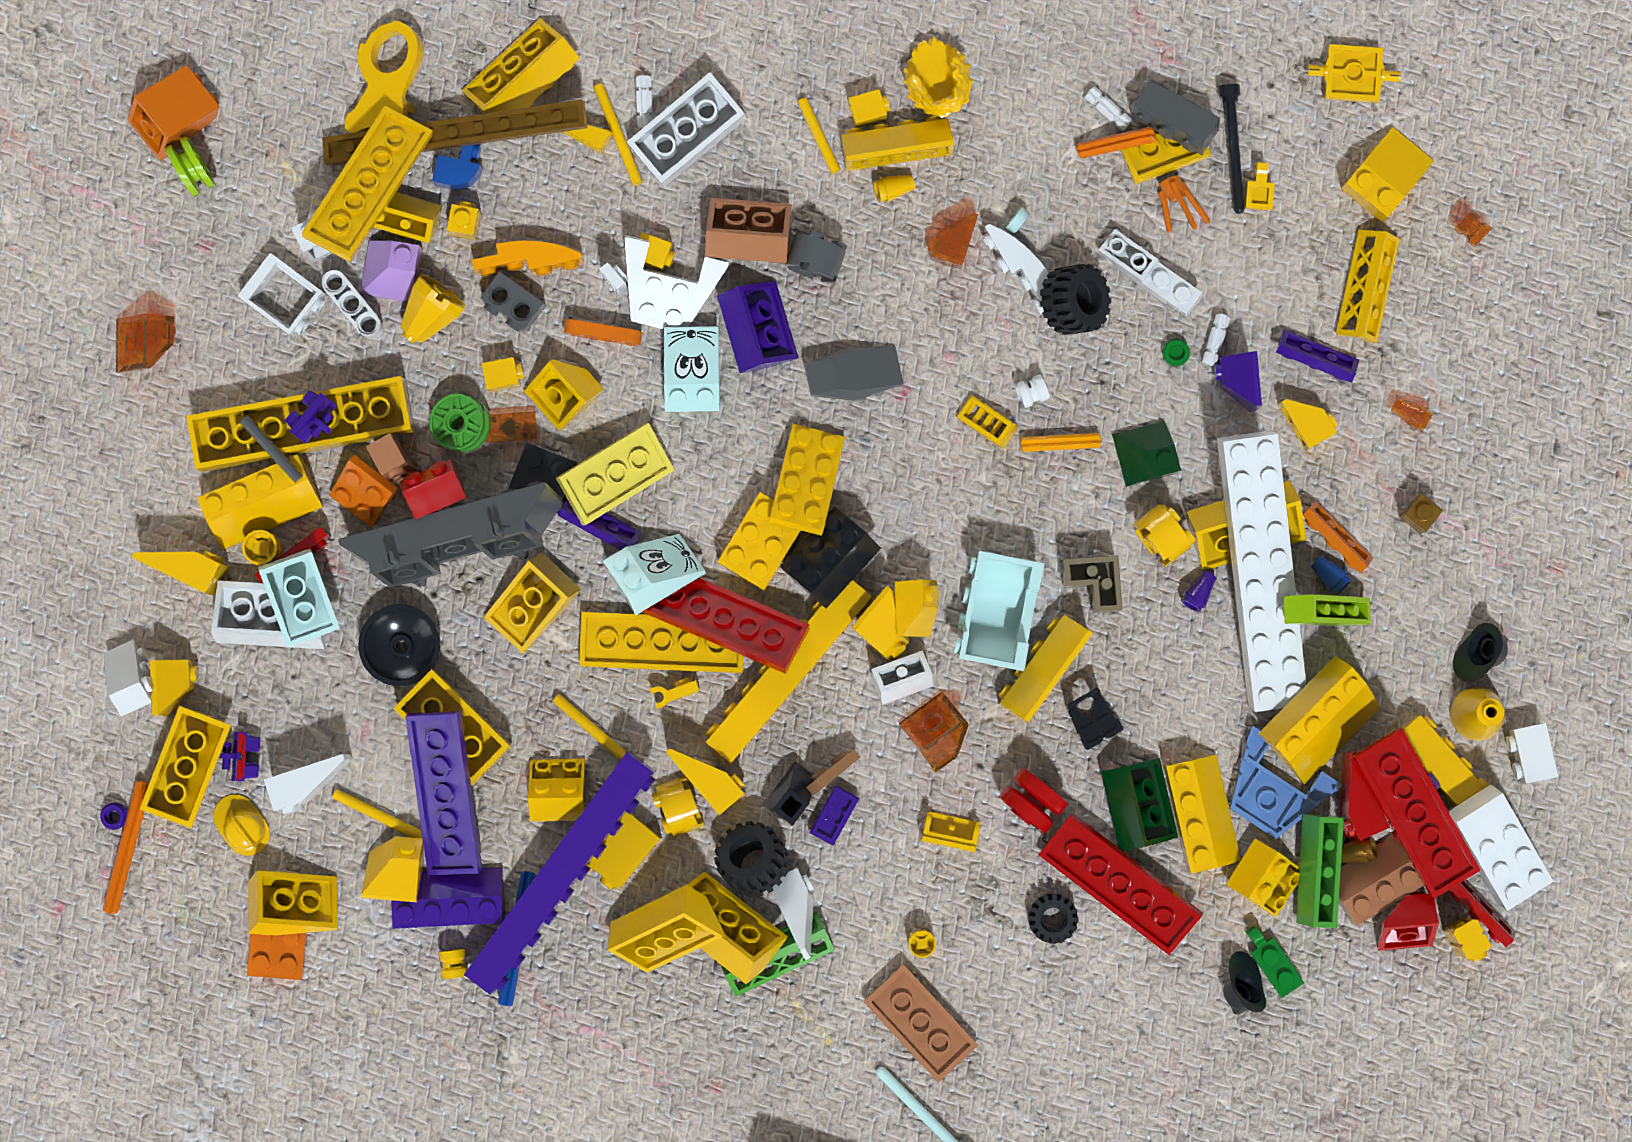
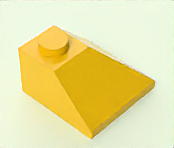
[524,359,604,431]
[895,579,939,637]
[852,586,909,662]
[150,660,198,717]
[361,836,424,902]

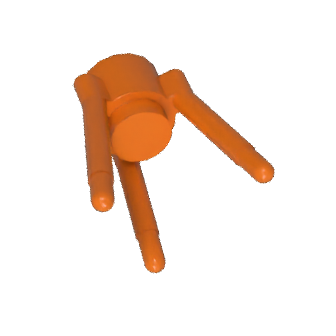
[1158,175,1210,233]

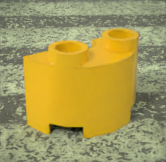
[652,776,705,838]

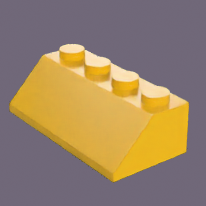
[461,18,580,114]
[841,116,955,171]
[197,455,323,550]
[1186,480,1306,571]
[998,615,1093,723]
[140,706,232,829]
[1163,754,1241,874]
[687,872,787,984]
[607,885,724,973]

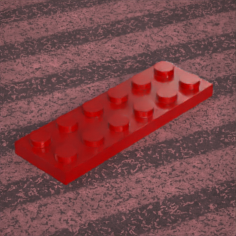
[642,578,810,674]
[1352,728,1481,899]
[1038,813,1203,955]

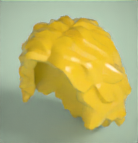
[903,37,974,118]

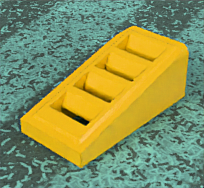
[562,125,613,154]
[956,395,1018,450]

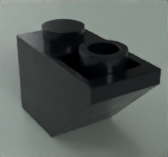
[762,761,814,826]

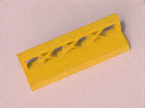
[1336,230,1400,343]

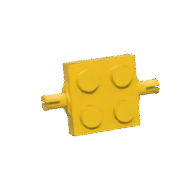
[1307,44,1401,103]

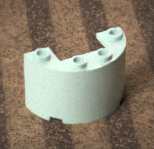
[954,551,1044,671]

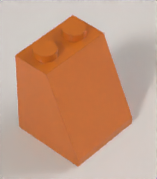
[127,65,220,161]

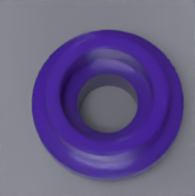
[100,802,128,830]

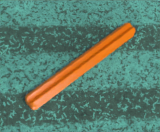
[103,780,149,914]

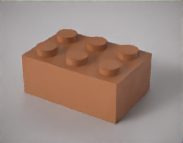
[705,198,792,263]

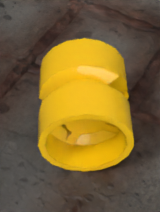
[242,530,284,567]

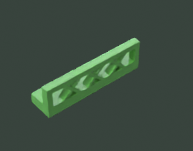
[720,912,835,996]

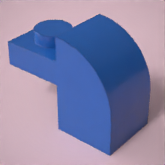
[432,144,483,190]

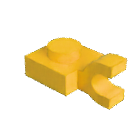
[1244,162,1275,211]
[650,677,700,709]

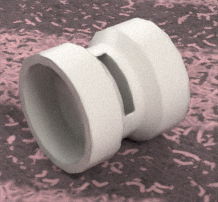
[1015,374,1050,409]

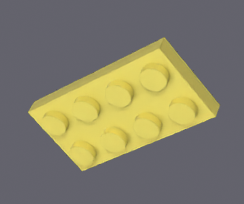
[556,423,674,525]

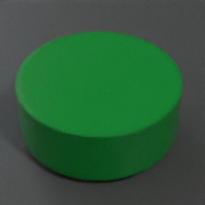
[1162,339,1190,367]

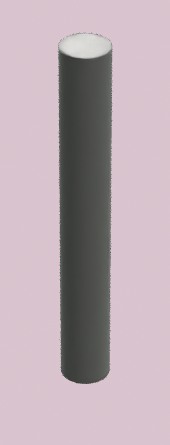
[240,415,303,483]

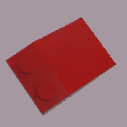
[400,460,466,520]
[1340,751,1390,841]

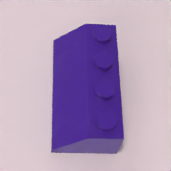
[391,867,505,929]

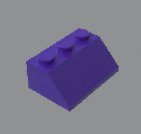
[717,281,799,373]

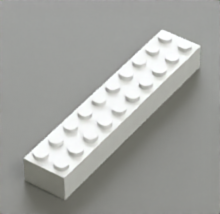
[1217,430,1306,712]

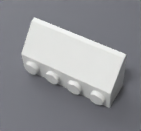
[211,581,327,649]

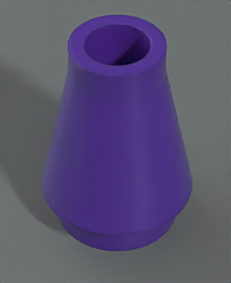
[1181,570,1217,612]

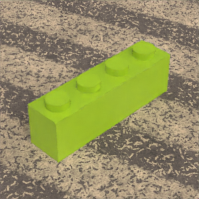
[1282,594,1371,626]

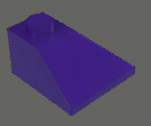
[1214,351,1262,412]

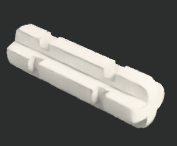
[635,75,653,128]
[1085,87,1132,131]
[1202,313,1230,366]

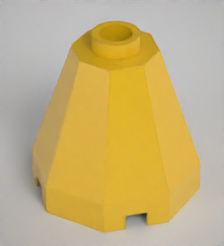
[400,273,466,343]

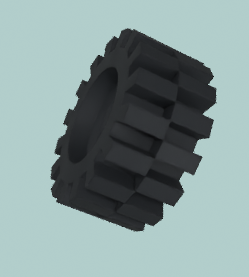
[1028,894,1079,944]

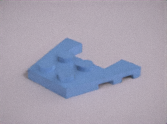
[1229,726,1342,839]

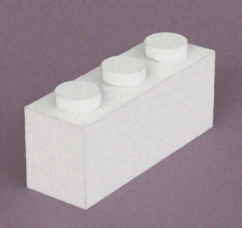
[104,639,153,716]

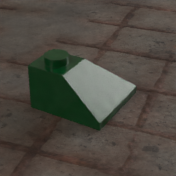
[1112,421,1182,487]

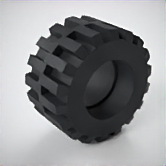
[1040,264,1111,335]
[714,821,790,897]

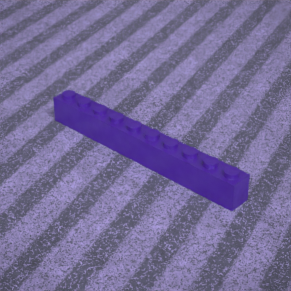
[464,751,656,995]

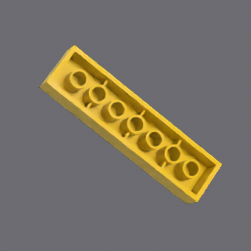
[186,376,415,472]

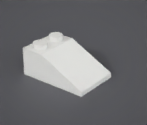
[264,754,352,815]

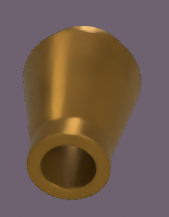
[1341,837,1378,863]

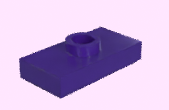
[809,785,860,846]

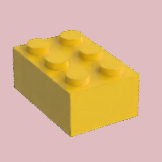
[718,492,802,592]

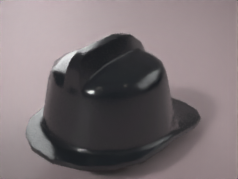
[1453,622,1509,682]
[1223,951,1267,1015]

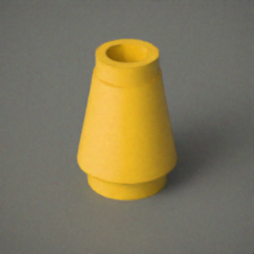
[873,174,915,203]

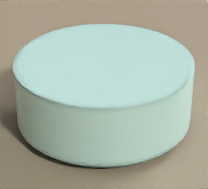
[1005,207,1029,234]

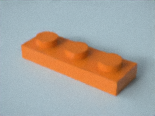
[1303,501,1373,573]

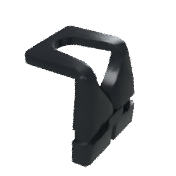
[1067,688,1124,750]

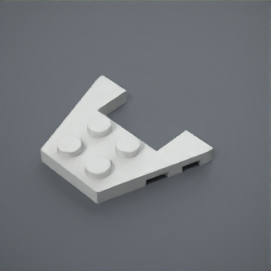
[625,235,729,329]

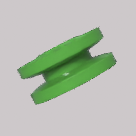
[429,394,491,452]

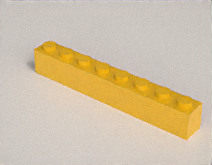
[706,580,872,764]

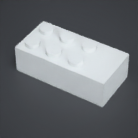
[627,72,747,188]
[1448,785,1553,911]

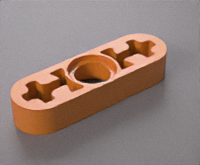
[563,319,643,346]

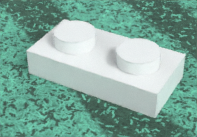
[599,262,629,297]

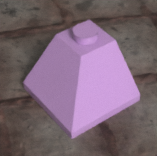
[360,241,423,302]

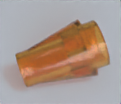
[1391,397,1434,432]

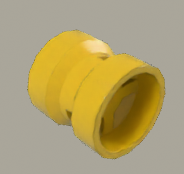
[908,929,936,958]
[438,948,468,979]

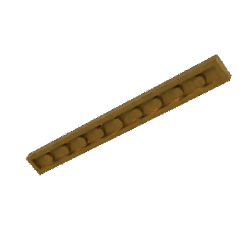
[322,99,587,166]

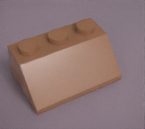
[1339,835,1424,926]

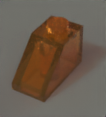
[927,213,978,270]

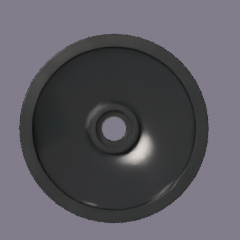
[358,604,441,686]

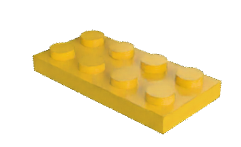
[769,424,845,536]

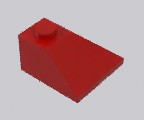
[1377,892,1439,951]

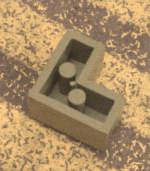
[1061,555,1123,614]

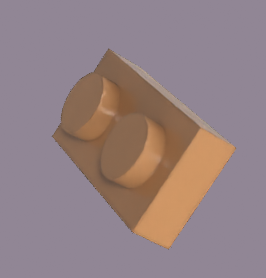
[806,749,860,796]

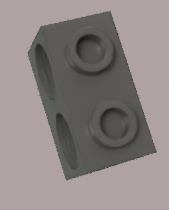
[481,271,546,332]

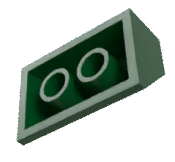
[1101,758,1179,851]

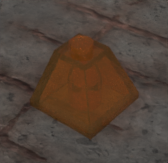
[116,313,176,373]
[899,691,969,773]

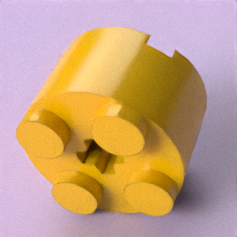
[1132,504,1196,567]

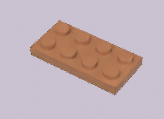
[863,964,978,1083]

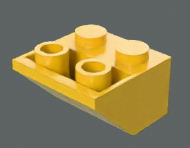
[528,758,586,822]
[1226,839,1300,917]

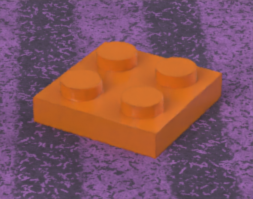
[329,455,397,528]
[247,933,307,980]

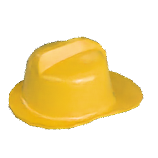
[213,794,270,856]

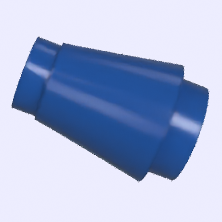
[1311,556,1352,595]

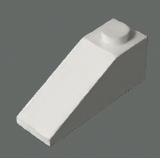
[772,868,814,960]

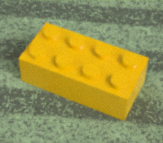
[393,669,513,786]

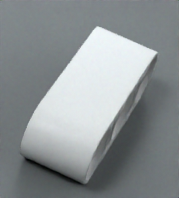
[322,270,384,340]

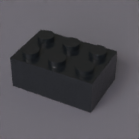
[780,506,881,609]

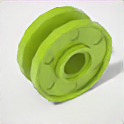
[165,136,216,197]

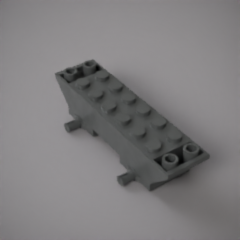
[338,481,563,588]

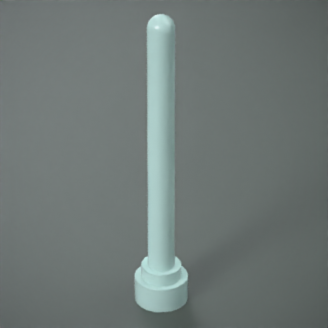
[876,1067,959,1142]

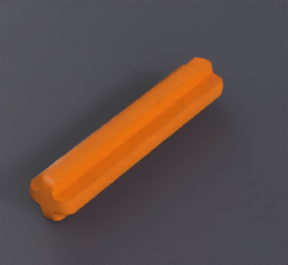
[1077,127,1156,158]

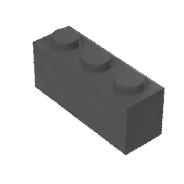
[1132,80,1220,155]

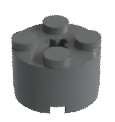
[784,230,847,284]

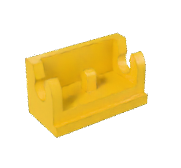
[921,811,981,852]

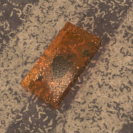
[484,411,538,443]

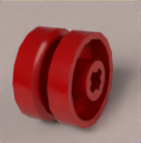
[998,767,1069,834]

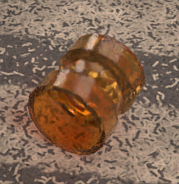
[1454,210,1492,248]

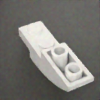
[982,224,1048,315]
[1099,229,1203,317]

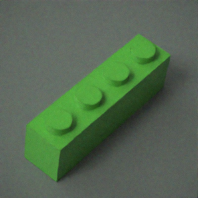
[1296,814,1344,928]

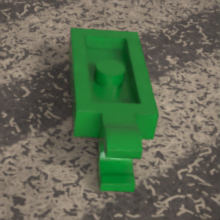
[1245,926,1304,998]

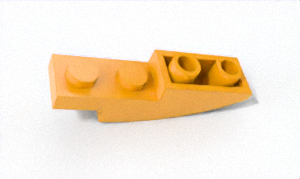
[471,240,584,277]

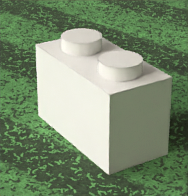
[871,650,933,705]
[1506,723,1558,784]

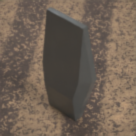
[804,346,904,401]

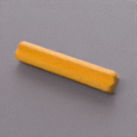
[1020,433,1101,452]

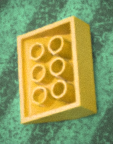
[1258,656,1381,785]

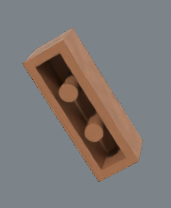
[366,433,416,484]

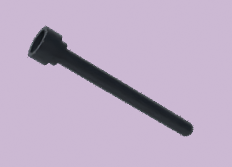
[1218,84,1244,214]

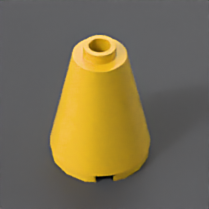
[1450,686,1505,741]

